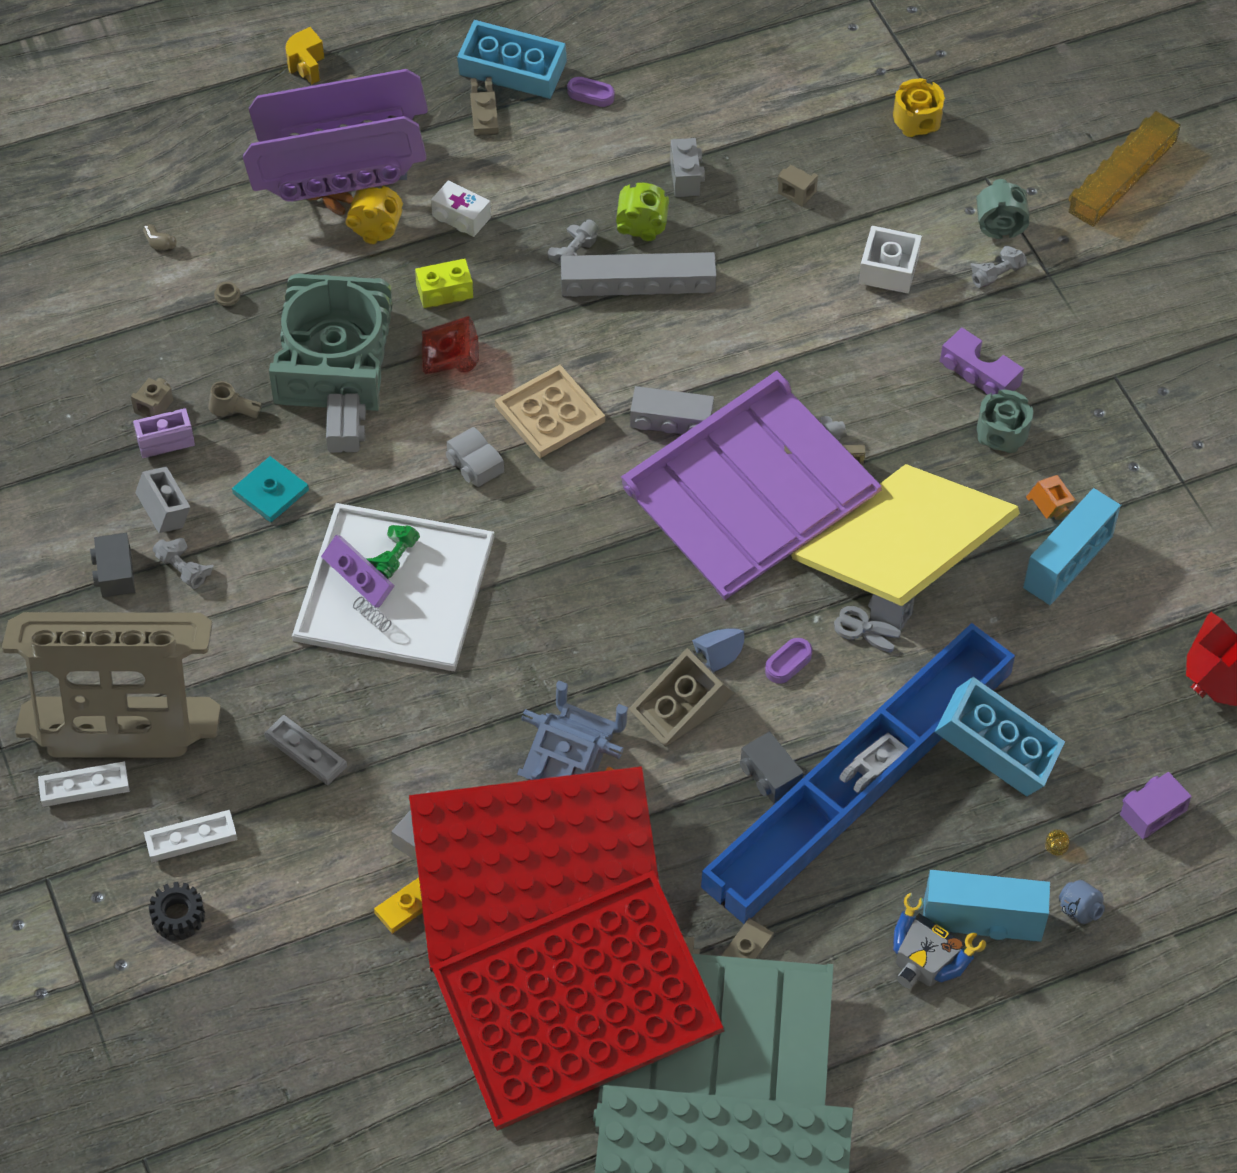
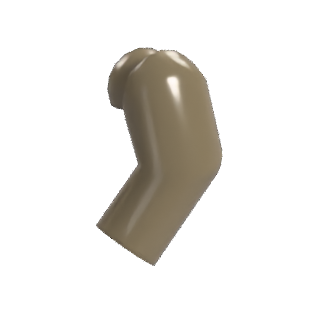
[143,224,177,250]

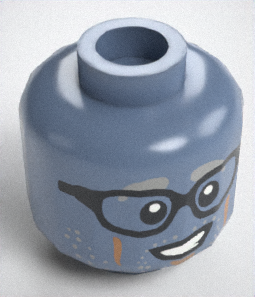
[1059,880,1105,924]

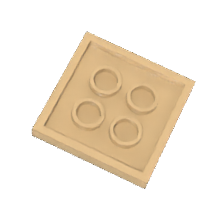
[495,365,605,458]

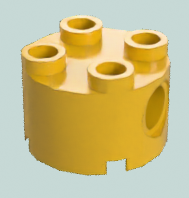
[893,78,945,137]
[345,185,403,244]

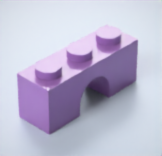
[940,328,1024,395]

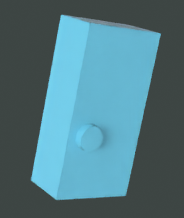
[457,20,567,99]
[1023,488,1121,605]
[935,677,1065,797]
[923,870,1050,942]

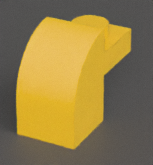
[286,27,324,85]

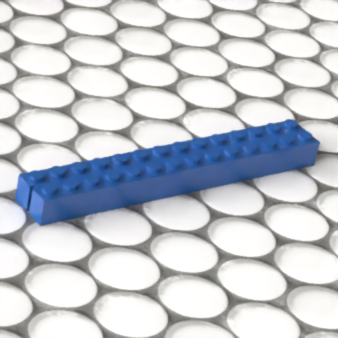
[701,623,1015,924]

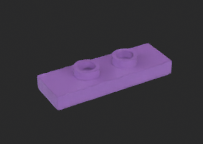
[321,535,395,608]

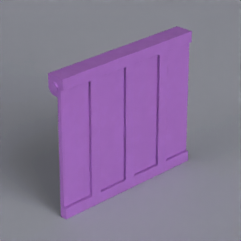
[621,371,882,600]

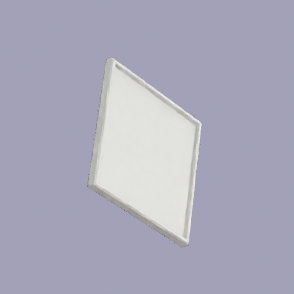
[292,503,494,672]

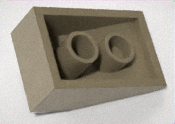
[629,648,735,747]

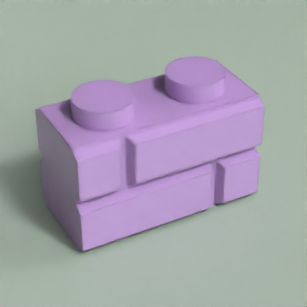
[133,408,195,458]

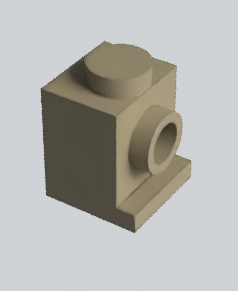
[777,165,818,207]
[131,378,174,418]

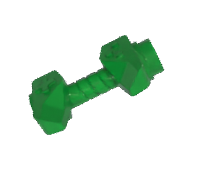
[366,525,420,579]

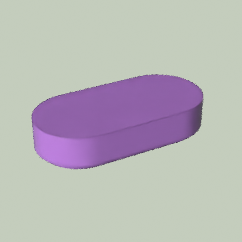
[567,77,615,107]
[765,638,812,683]

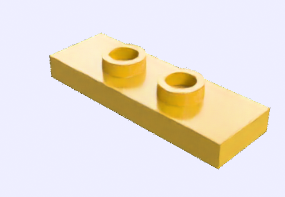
[374,877,423,934]

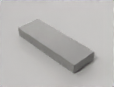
[264,715,347,785]

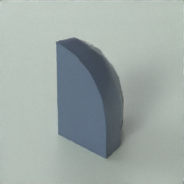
[692,629,744,672]

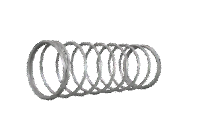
[353,597,392,632]

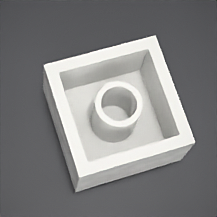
[859,226,922,294]

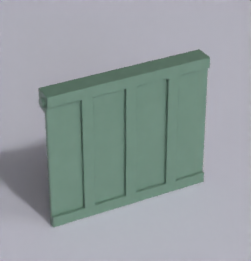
[593,954,833,1133]

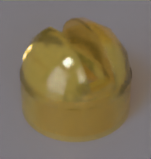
[1045,829,1070,855]

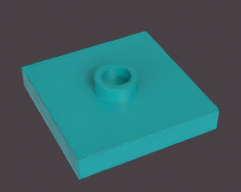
[232,456,309,523]

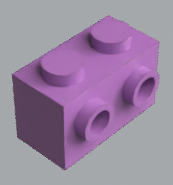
[1120,772,1192,840]

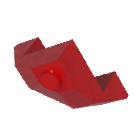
[1186,612,1237,706]

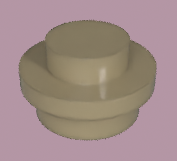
[214,282,240,306]

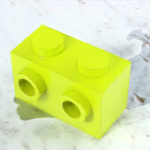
[415,259,473,308]

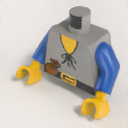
[893,893,986,989]

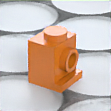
[1026,475,1075,520]

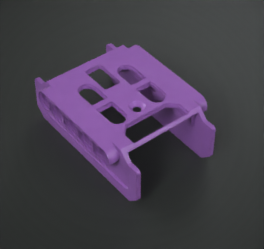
[243,69,428,201]

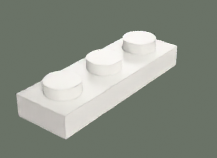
[38,761,130,807]
[144,810,237,863]

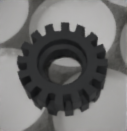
[149,882,205,941]

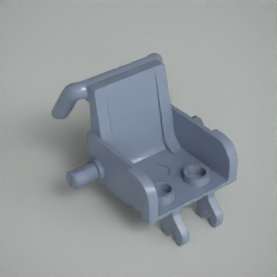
[517,680,628,780]

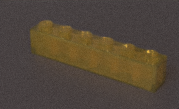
[1068,111,1181,227]

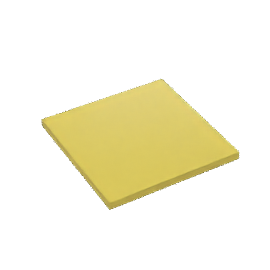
[791,464,1020,606]

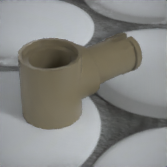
[208,381,262,419]

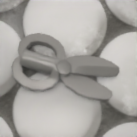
[834,606,901,652]

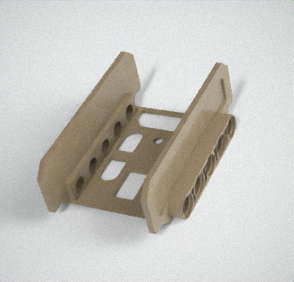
[2,612,221,758]

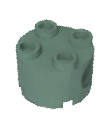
[976,179,1029,239]
[976,390,1033,453]

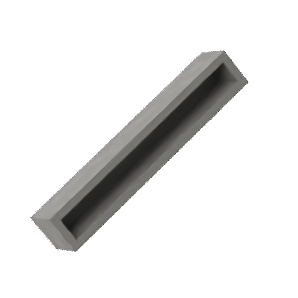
[561,252,716,297]

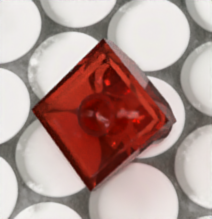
[422,316,479,374]

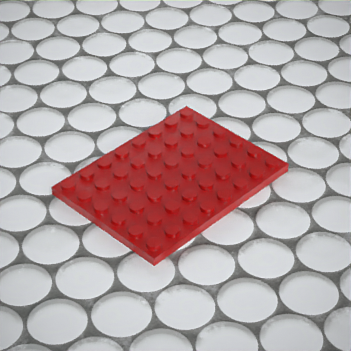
[409,766,660,971]
[431,870,725,1131]

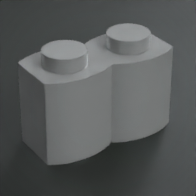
[446,427,504,487]

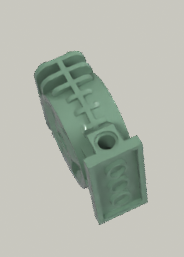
[269,273,393,411]

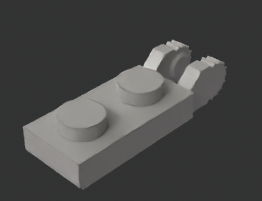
[840,733,908,794]

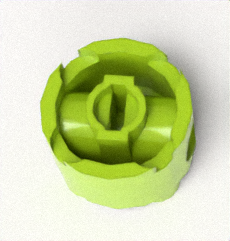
[616,182,669,241]

